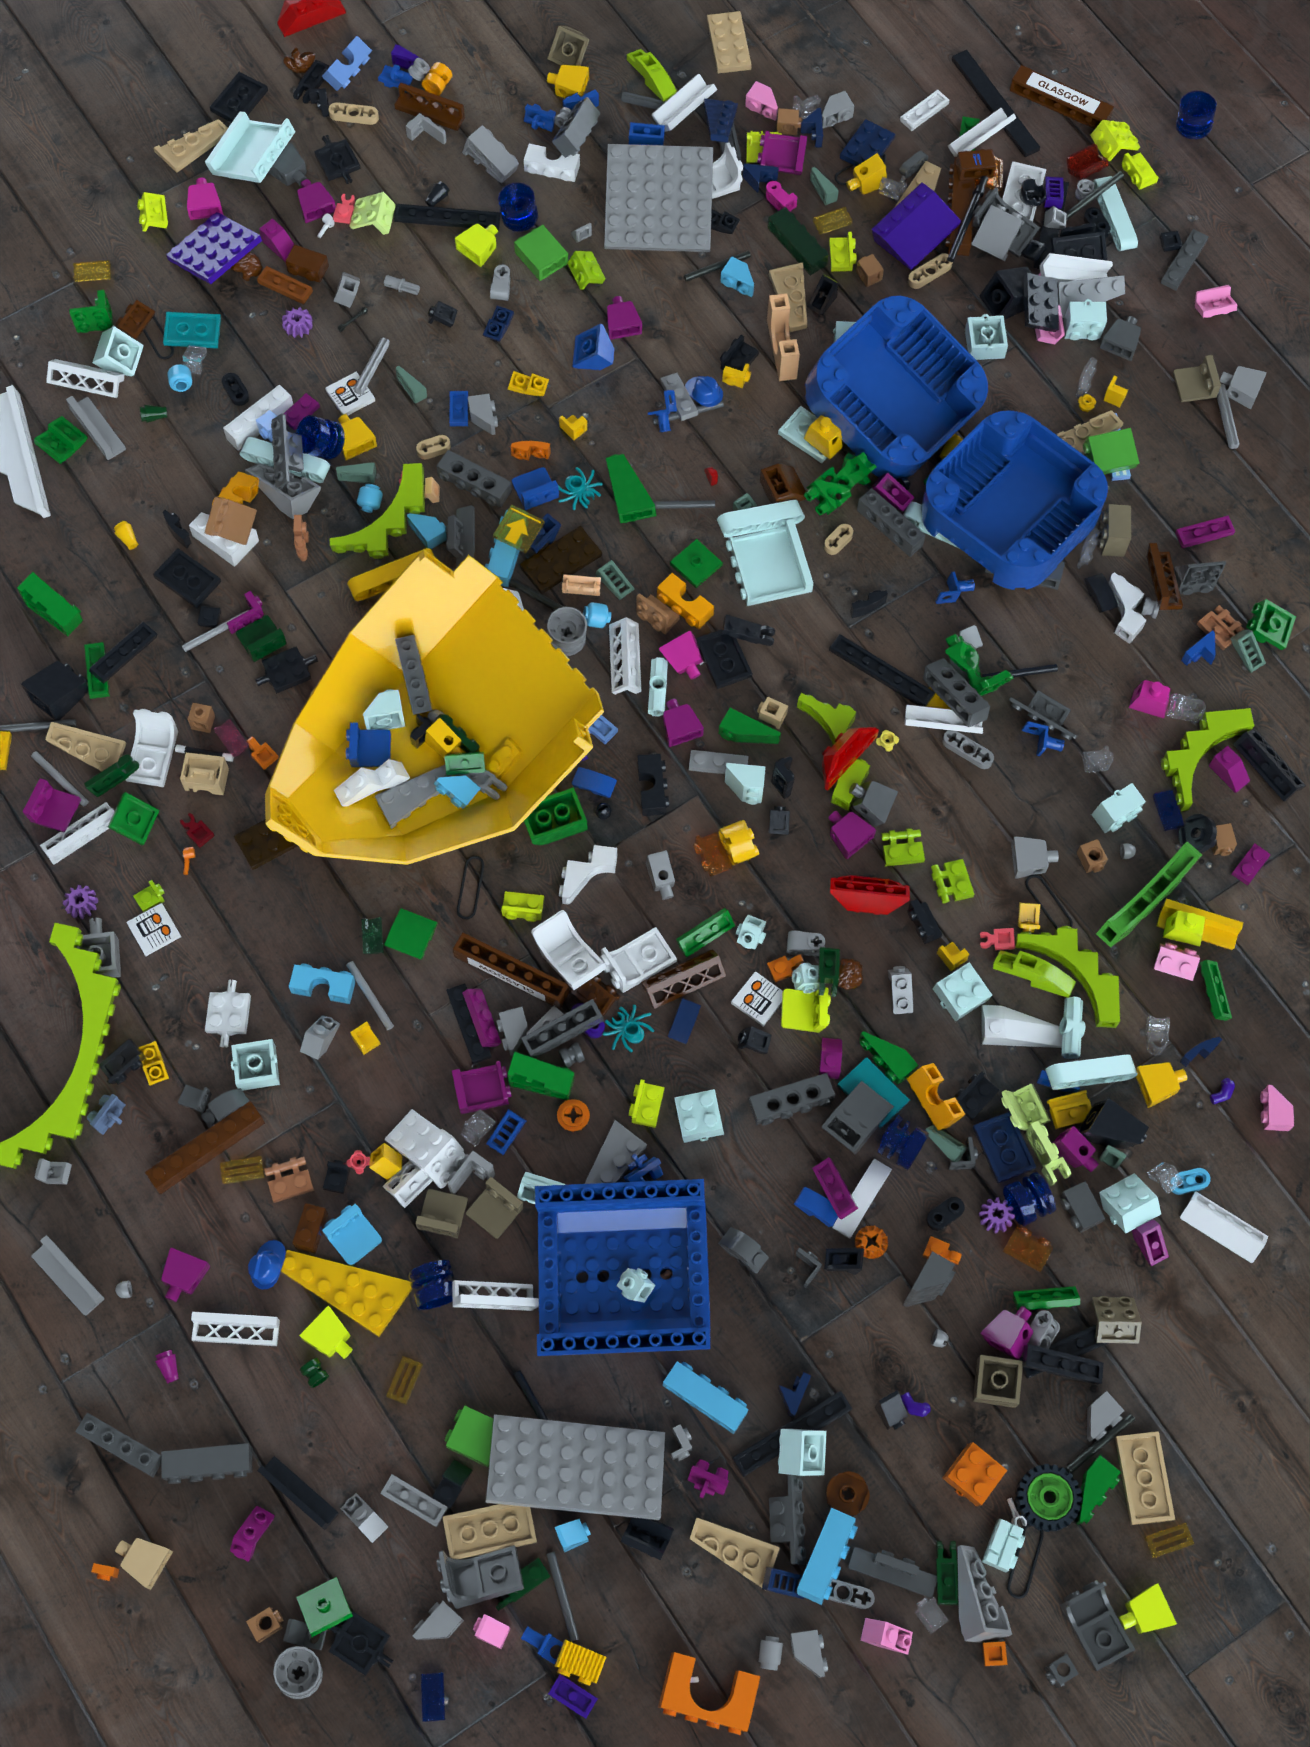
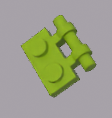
[881,828,925,866]
[931,859,975,903]

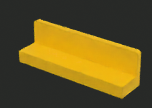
[1157,899,1244,950]

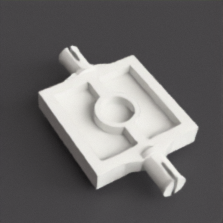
[205,980,251,1048]

